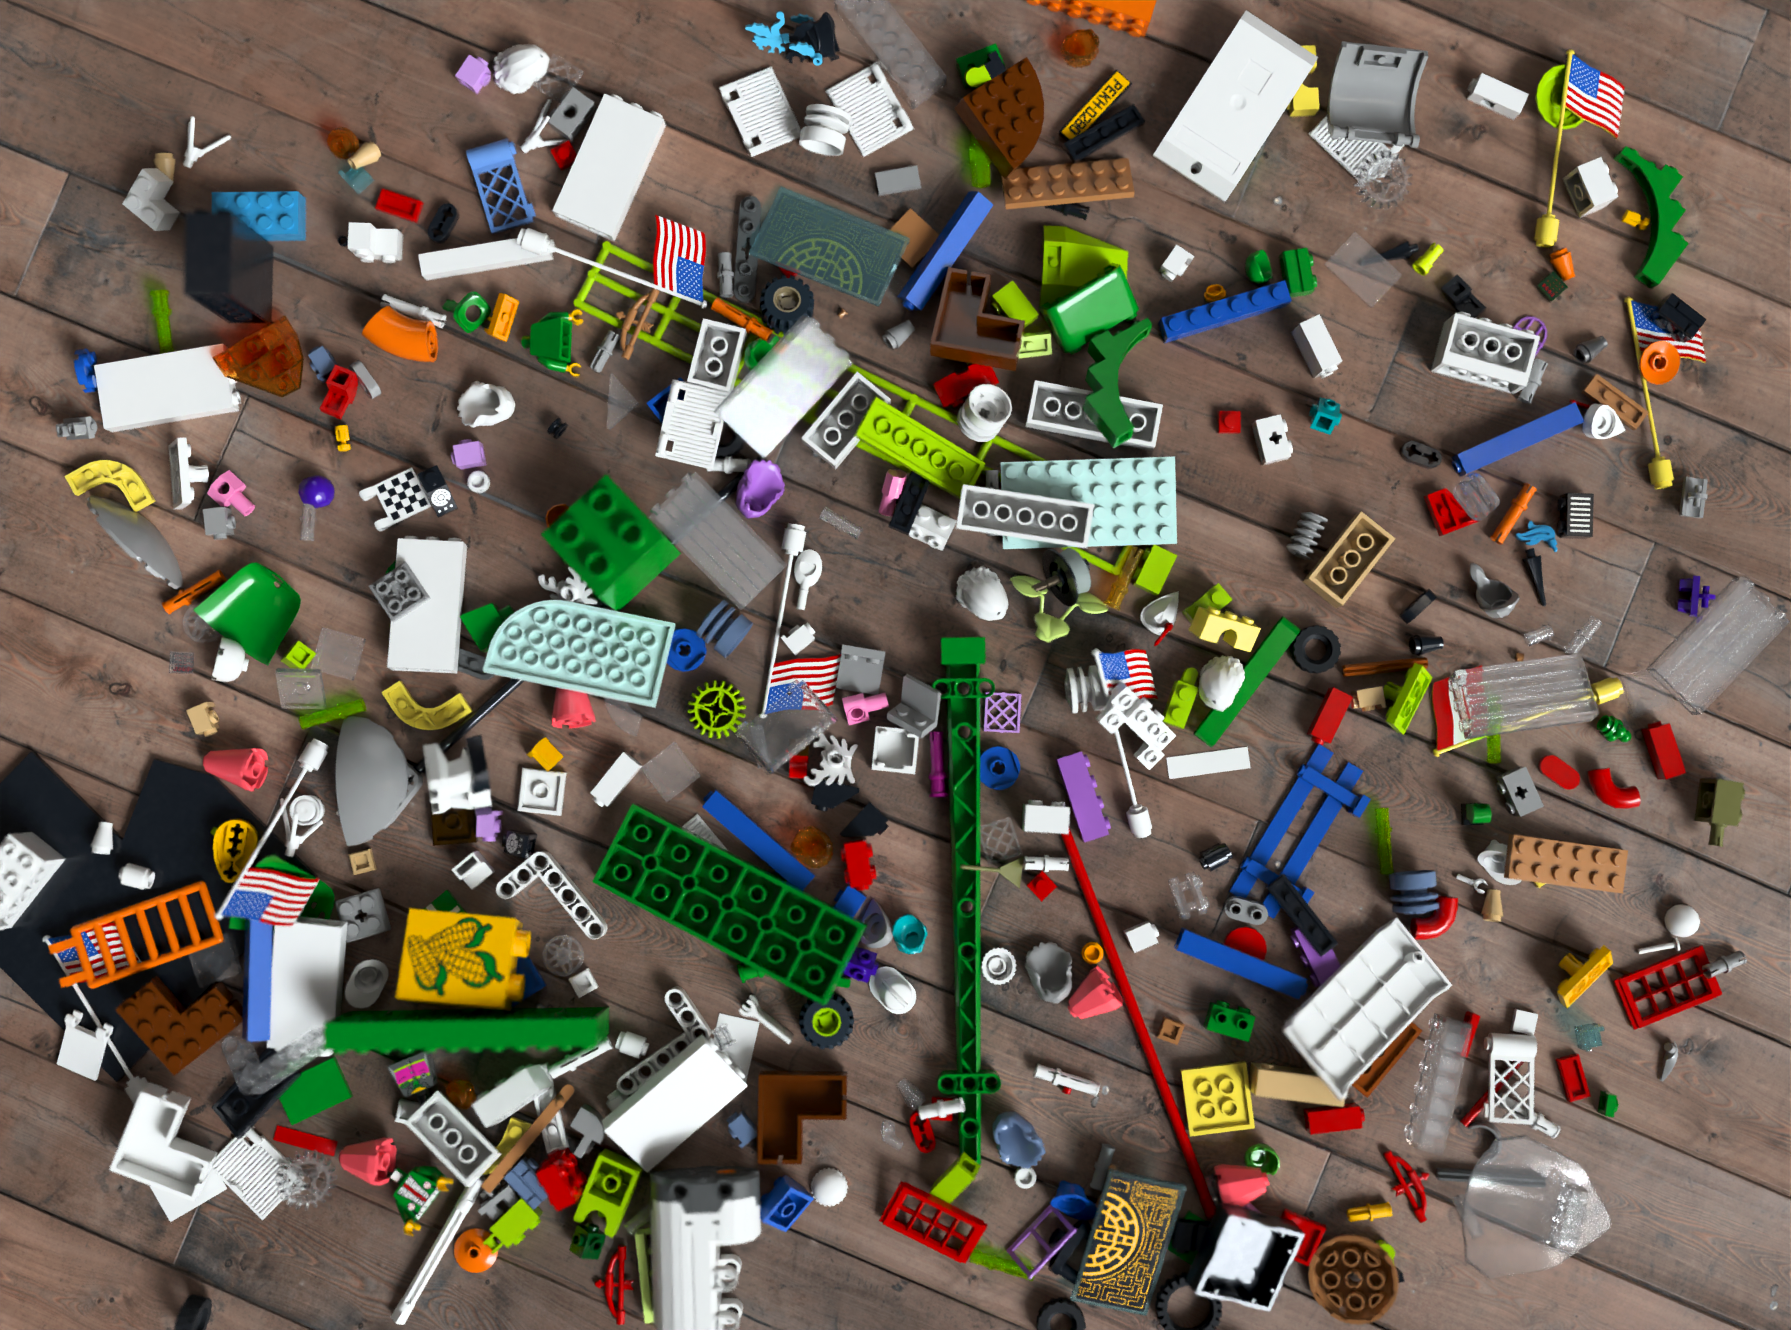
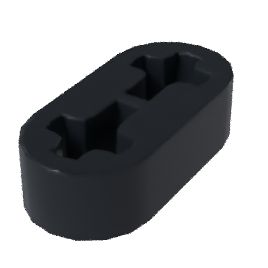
[427,203,459,244]
[1400,441,1442,469]
[1399,589,1437,624]

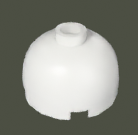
[211,637,249,682]

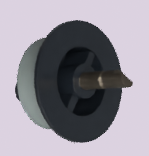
[1032,548,1091,606]

